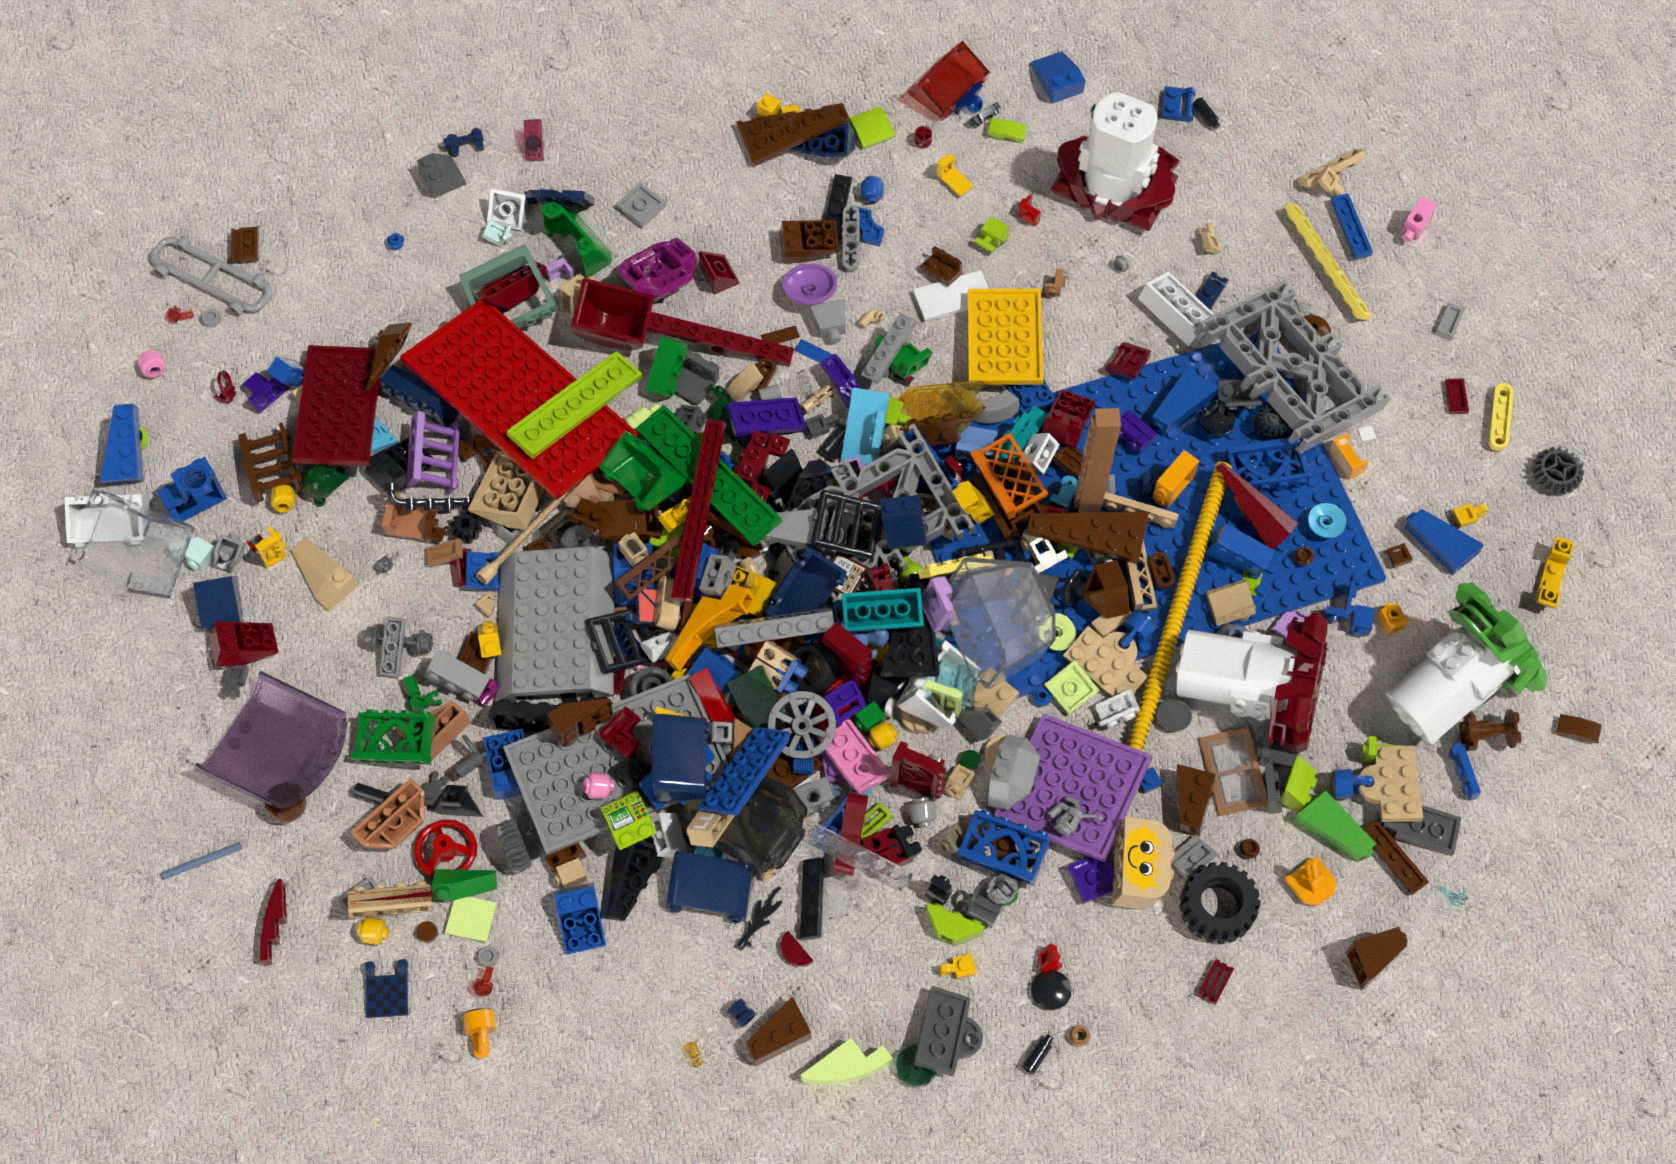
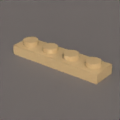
[1297,148,1366,188]
[1102,492,1179,528]

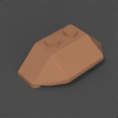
[350,778,425,849]

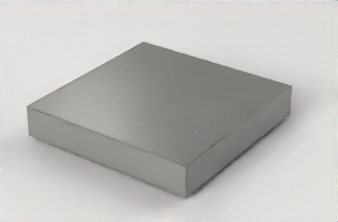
[616,182,667,228]

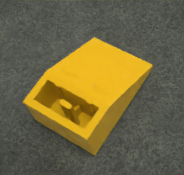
[731,565,777,618]

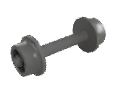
[364,624,434,655]

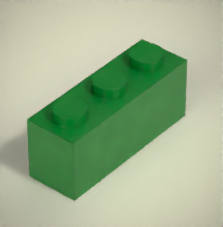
[646,336,688,397]

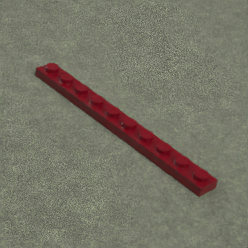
[671,420,726,601]

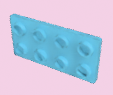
[841,388,890,465]

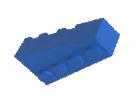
[100,404,144,485]

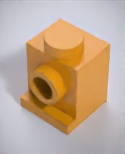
[1378,602,1409,635]

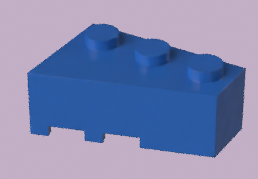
[1205,523,1274,575]

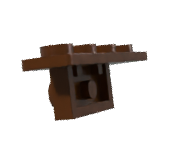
[902,410,977,446]

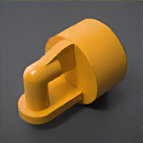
[463,1008,496,1059]

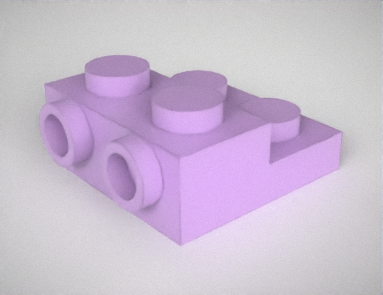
[921,576,954,632]

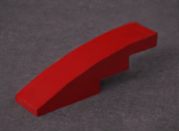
[690,668,736,723]

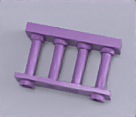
[406,411,461,496]

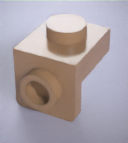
[1042,268,1066,297]

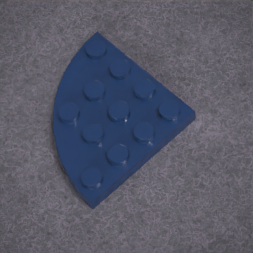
[524,189,595,208]

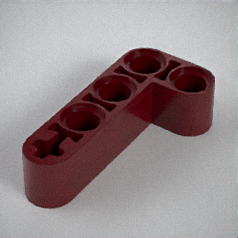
[833,792,869,876]

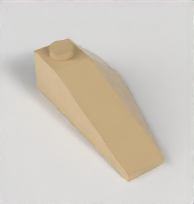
[291,537,357,611]

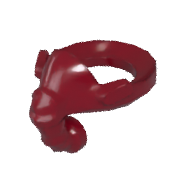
[214,370,237,404]

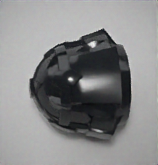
[1196,399,1235,437]

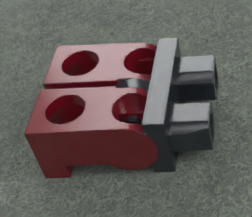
[861,824,922,879]

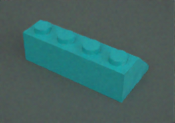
[842,588,924,632]

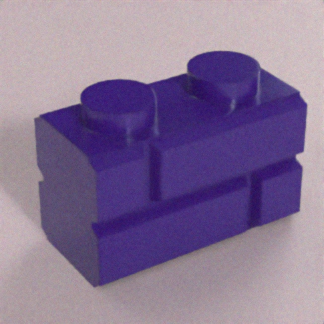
[1118,410,1157,454]

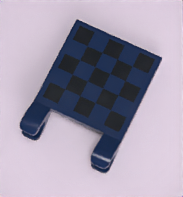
[365,959,408,1018]

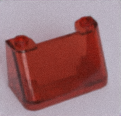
[907,40,990,119]

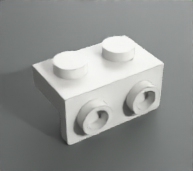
[1095,689,1141,729]

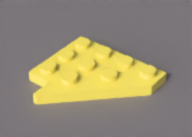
[918,553,993,579]

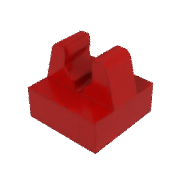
[1037,943,1063,973]

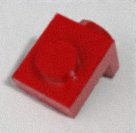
[1018,194,1041,226]

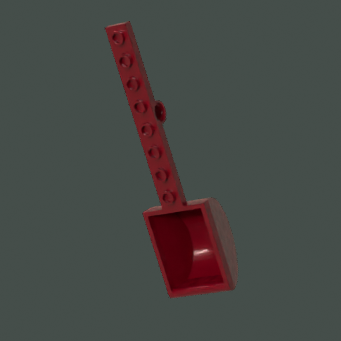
[570,278,794,367]

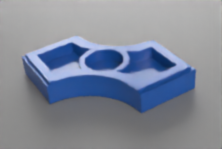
[850,207,884,247]

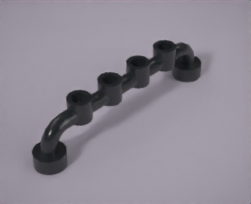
[383,482,481,511]

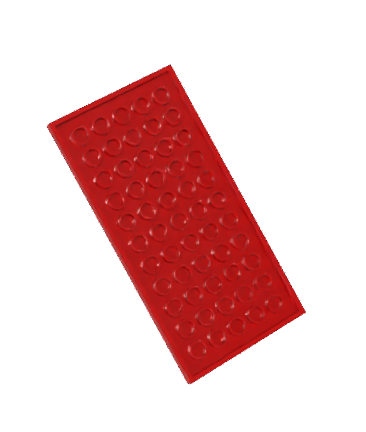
[400,299,639,500]

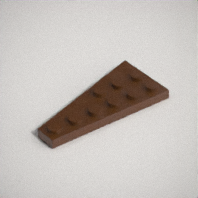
[736,103,850,166]
[1026,512,1149,564]

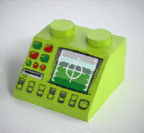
[600,790,657,850]

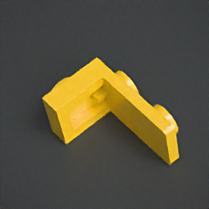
[936,153,973,197]
[478,621,501,658]

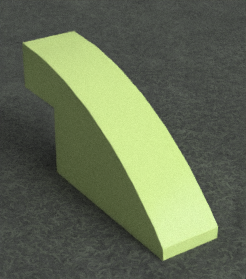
[801,1038,893,1085]

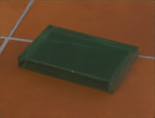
[727,665,788,729]

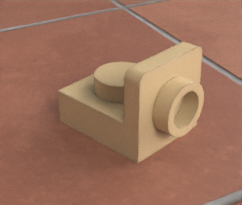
[944,764,975,800]

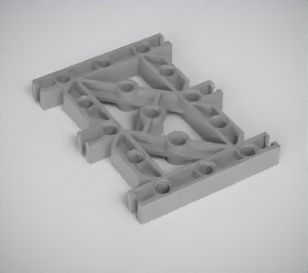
[1194,280,1391,454]
[767,424,976,609]

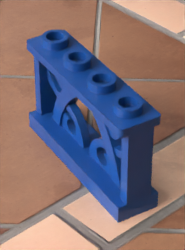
[1224,437,1311,493]
[957,810,1051,886]

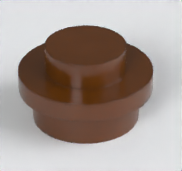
[1294,547,1314,566]
[1239,839,1260,859]

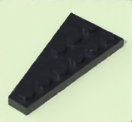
[880,574,940,677]

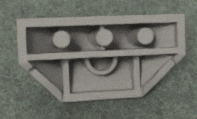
[988,734,1041,811]

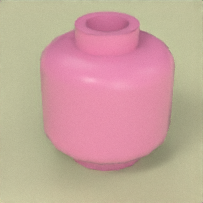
[138,350,165,378]
[583,772,614,799]

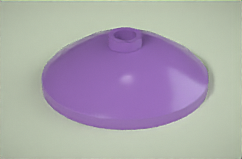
[783,264,837,305]

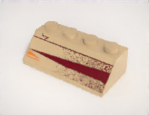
[348,881,432,919]

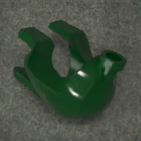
[301,464,349,507]

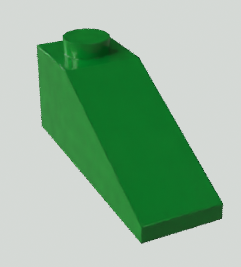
[432,869,497,900]

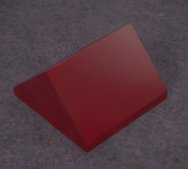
[698,251,740,295]

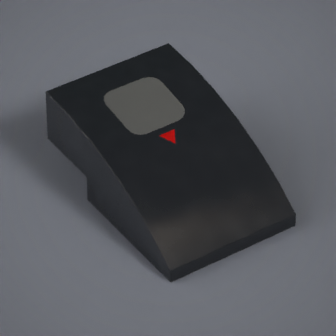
[764,448,803,512]

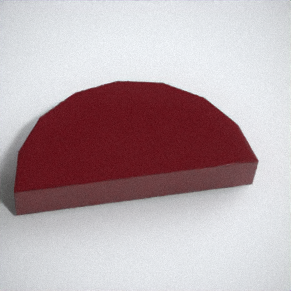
[781,931,814,967]

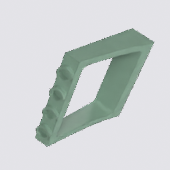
[459,244,559,329]

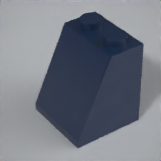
[880,495,927,550]
[193,576,243,632]

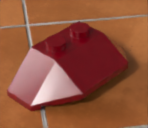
[478,261,547,309]

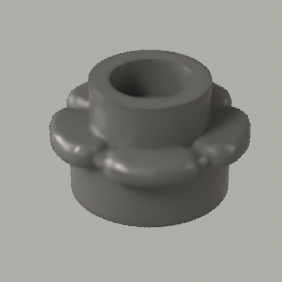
[376,555,393,573]

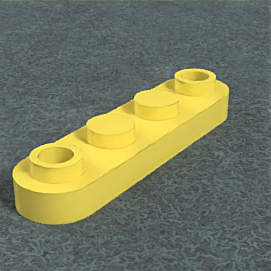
[1488,383,1514,451]

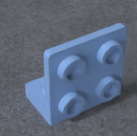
[955,425,998,466]

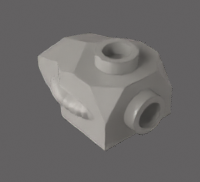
[213,533,245,572]

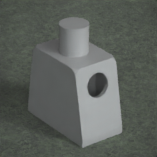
[810,299,846,344]

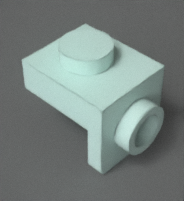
[481,220,512,247]

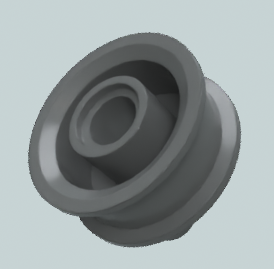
[630,667,673,696]

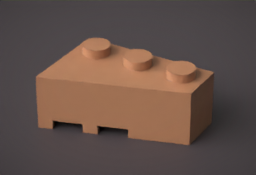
[397,701,471,760]

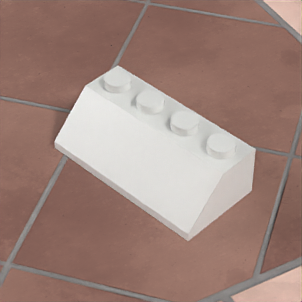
[1138,272,1214,346]

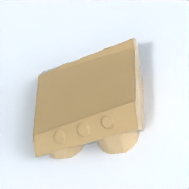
[1206,579,1256,626]

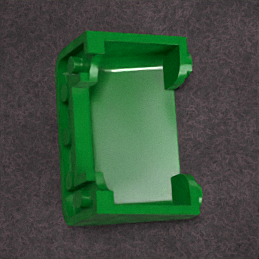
[540,201,612,278]
[599,431,687,512]

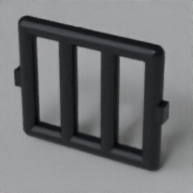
[811,490,882,559]
[958,538,1032,602]
[585,608,655,673]

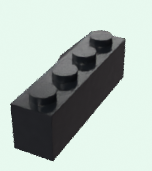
[488,699,564,733]

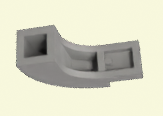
[954,385,1019,423]

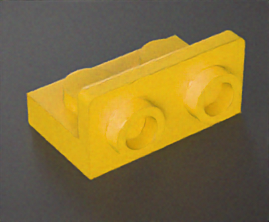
[255,526,288,568]

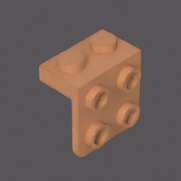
[381,492,429,539]

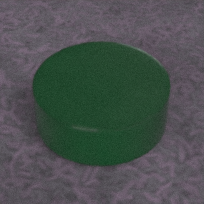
[960,750,980,771]

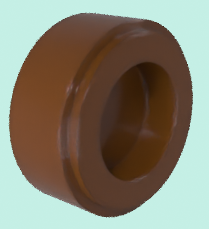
[416,921,438,943]

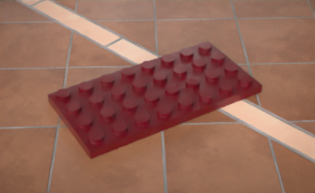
[292,345,380,466]

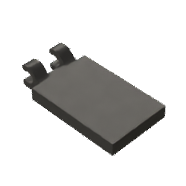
[1381,805,1462,856]

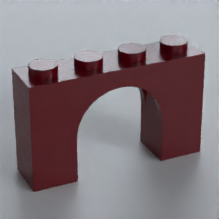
[823,622,872,691]

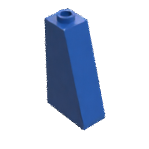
[1150,368,1219,434]
[1404,509,1484,575]

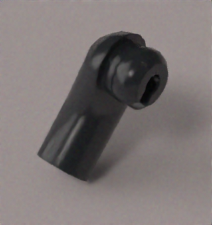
[892,677,910,700]

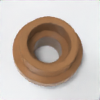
[1069,1025,1090,1046]

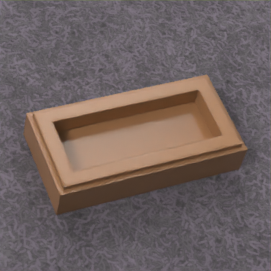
[427,538,463,567]

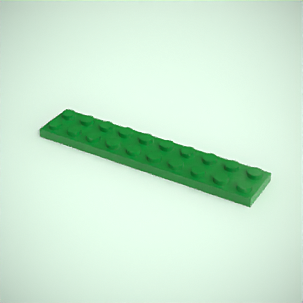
[636,405,782,546]

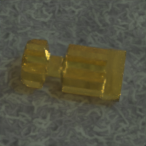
[684,1041,704,1068]

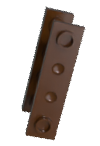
[238,422,302,503]

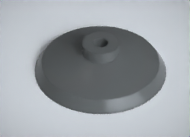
[1157,699,1192,731]

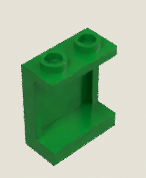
[873,334,933,379]

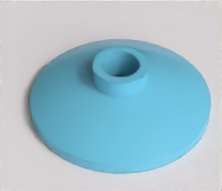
[1308,503,1346,538]

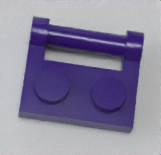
[821,678,867,728]

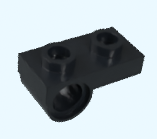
[924,874,952,906]

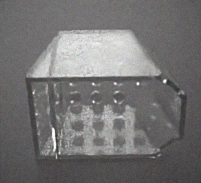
[947,557,1056,689]

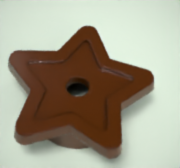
[458,439,478,461]

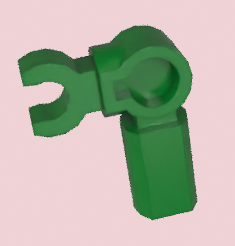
[402,675,442,713]

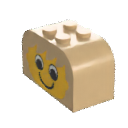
[1112,816,1175,909]

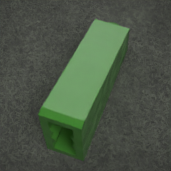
[1294,791,1376,862]

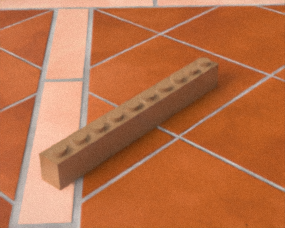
[1073,408,1121,513]

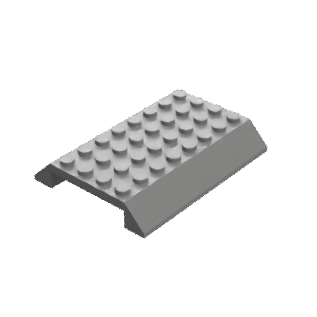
[496,547,614,702]

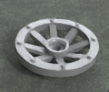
[768,691,836,759]

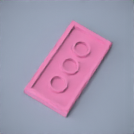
[814,719,891,794]

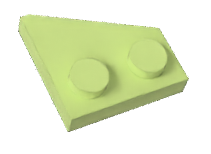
[924,679,963,718]

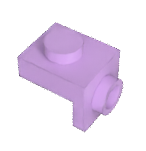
[546,257,575,281]

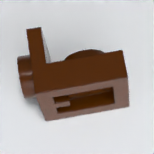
[423,509,446,542]

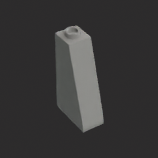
[762,509,829,551]

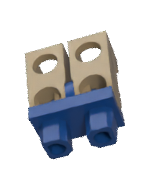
[747,640,808,694]

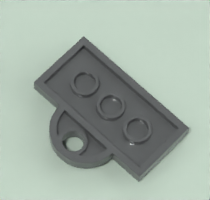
[913,986,983,1077]

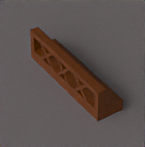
[614,536,682,601]

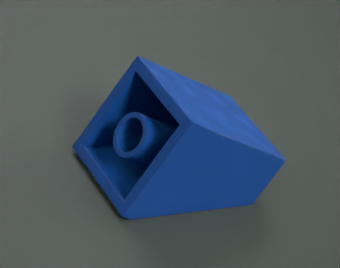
[686,648,746,710]

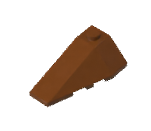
[366,322,412,391]

